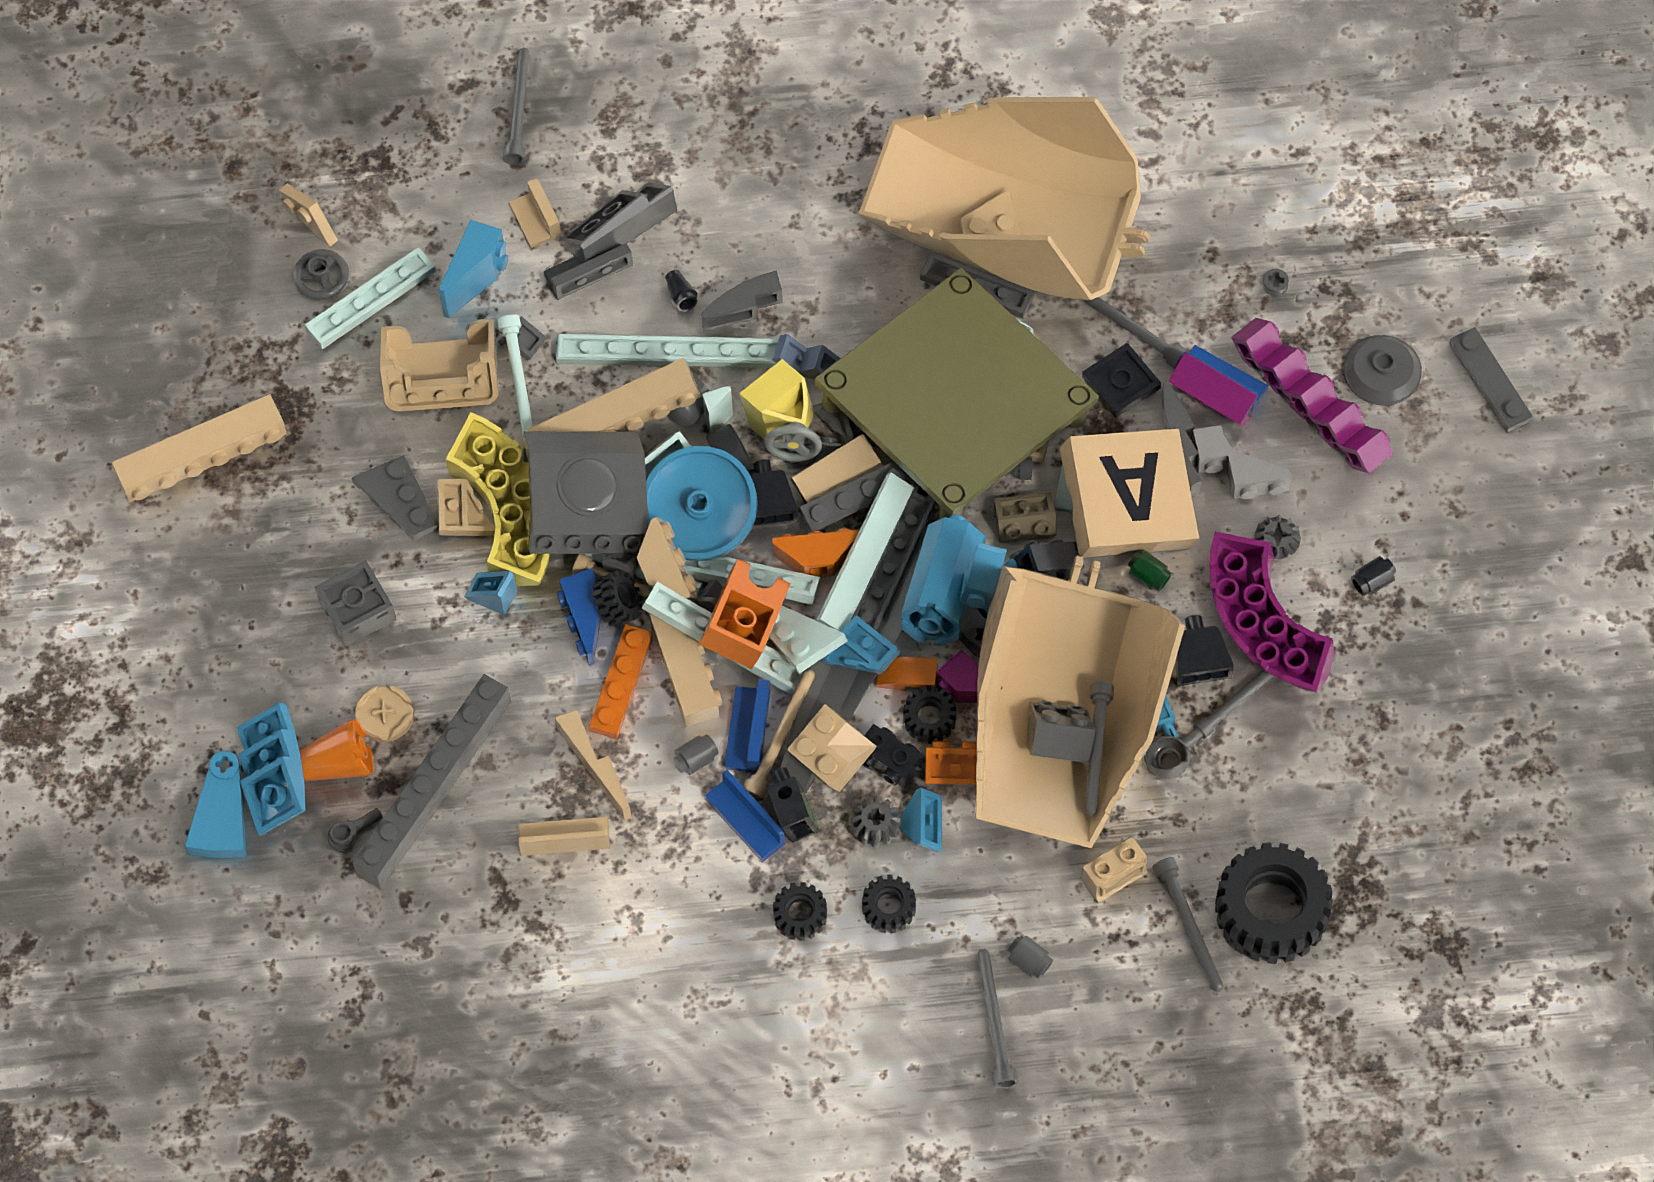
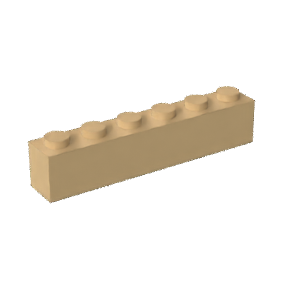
[527,358,702,432]
[112,394,287,502]

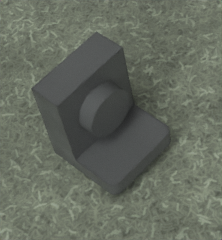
[498,316,547,361]

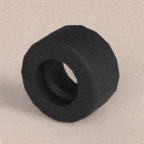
[706,424,753,471]

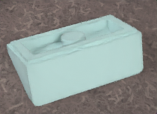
[702,386,733,433]

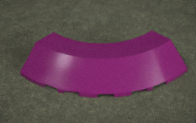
[1209,531,1335,693]

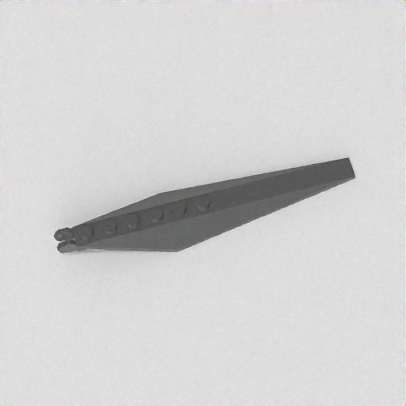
[780,482,936,794]

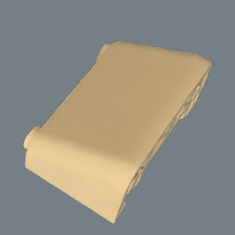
[380,318,498,411]

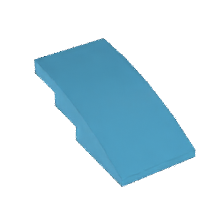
[236,703,305,835]

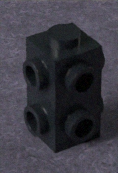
[1014,539,1085,580]
[862,724,923,789]

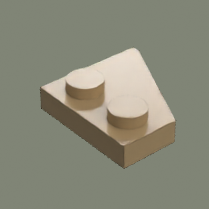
[279,183,338,247]
[437,479,495,536]

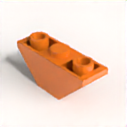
[772,528,859,577]

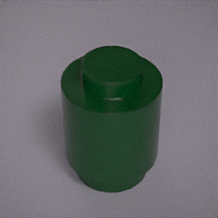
[1128,550,1172,592]

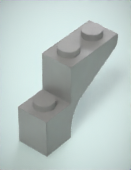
[1192,425,1292,499]

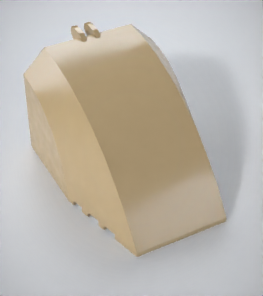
[859,97,1150,300]
[975,556,1185,848]

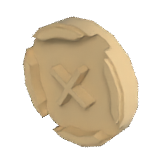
[355,685,414,742]

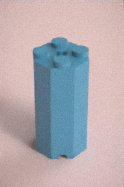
[901,515,986,647]

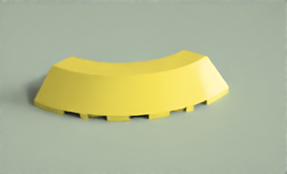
[446,412,550,587]

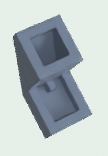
[772,334,841,380]

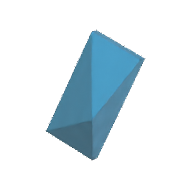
[899,788,942,852]

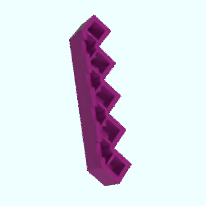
[1231,318,1394,474]

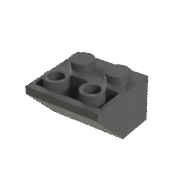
[1027,700,1096,763]

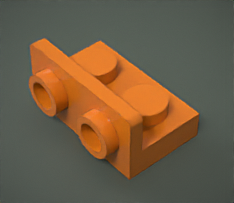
[925,741,977,785]

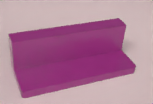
[1169,353,1257,426]

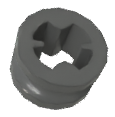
[1263,268,1289,296]

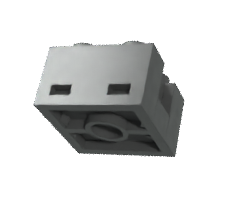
[315,560,397,647]

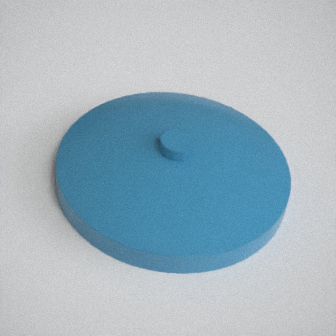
[646,446,758,561]

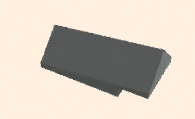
[559,182,677,264]

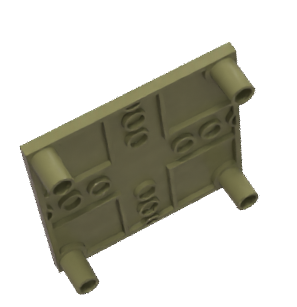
[815,267,1099,520]

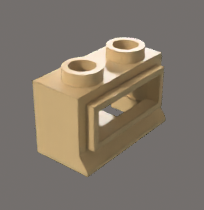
[1081,837,1148,903]

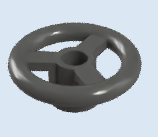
[293,249,349,299]

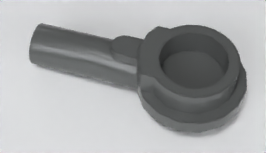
[328,808,383,851]

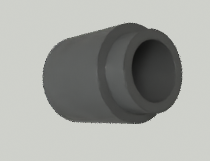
[673,734,719,775]
[1007,935,1054,979]

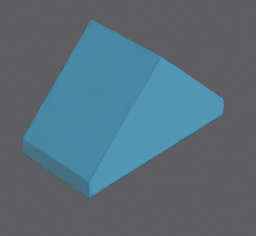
[464,571,517,615]

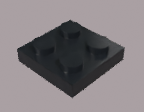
[1082,342,1162,418]

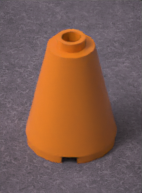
[299,719,374,781]

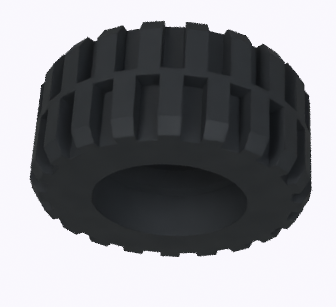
[1215,842,1333,964]

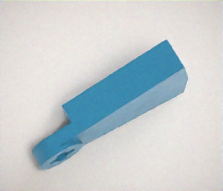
[185,751,247,858]

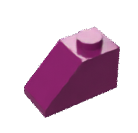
[936,649,1003,703]

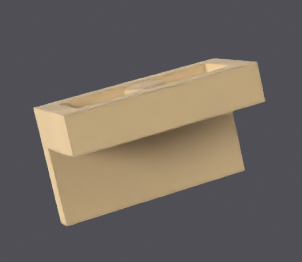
[509,178,561,248]

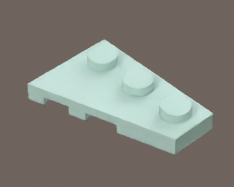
[768,606,847,674]

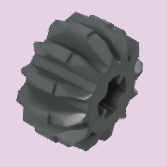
[851,796,902,848]

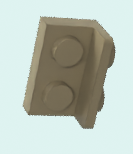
[994,492,1057,542]

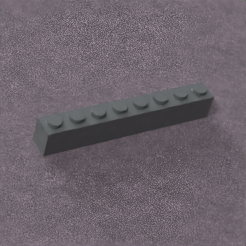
[352,674,511,889]

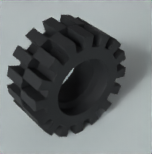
[592,570,643,627]
[903,686,956,744]
[862,875,916,934]
[773,882,827,941]

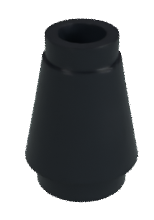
[665,270,698,312]

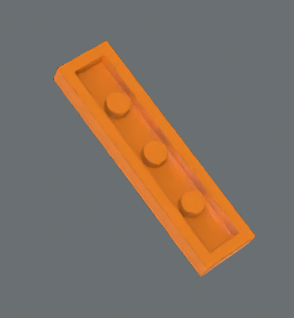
[589,624,654,739]

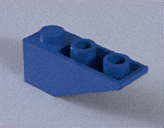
[556,568,602,666]

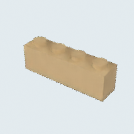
[649,613,723,727]

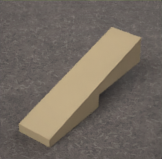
[555,709,631,820]

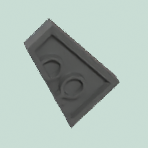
[352,455,439,541]

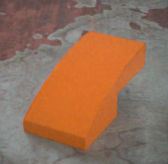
[876,657,938,691]

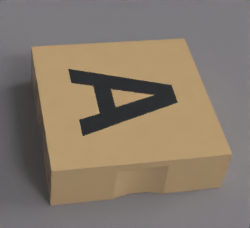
[1060,429,1199,557]

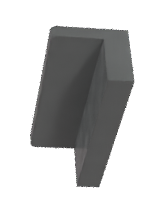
[544,243,633,300]

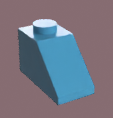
[959,542,1007,610]

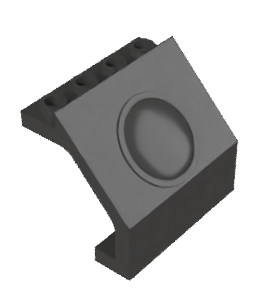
[521,431,648,554]

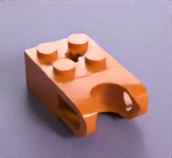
[699,558,790,669]

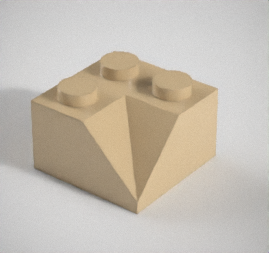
[787,704,877,792]

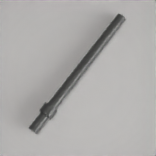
[1181,670,1274,748]

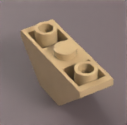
[637,517,698,601]

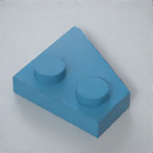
[820,615,901,674]

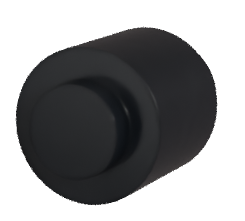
[1351,556,1396,596]

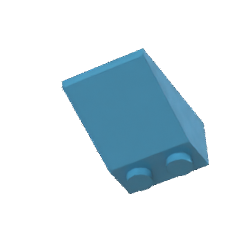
[438,220,509,318]

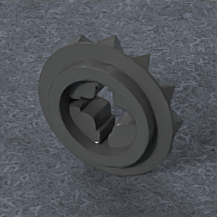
[1254,515,1301,559]

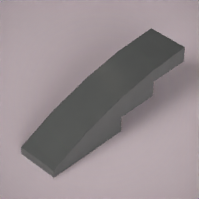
[1162,380,1202,497]

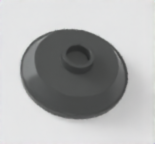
[1344,335,1422,406]

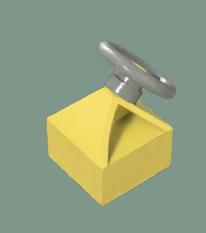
[739,359,822,462]

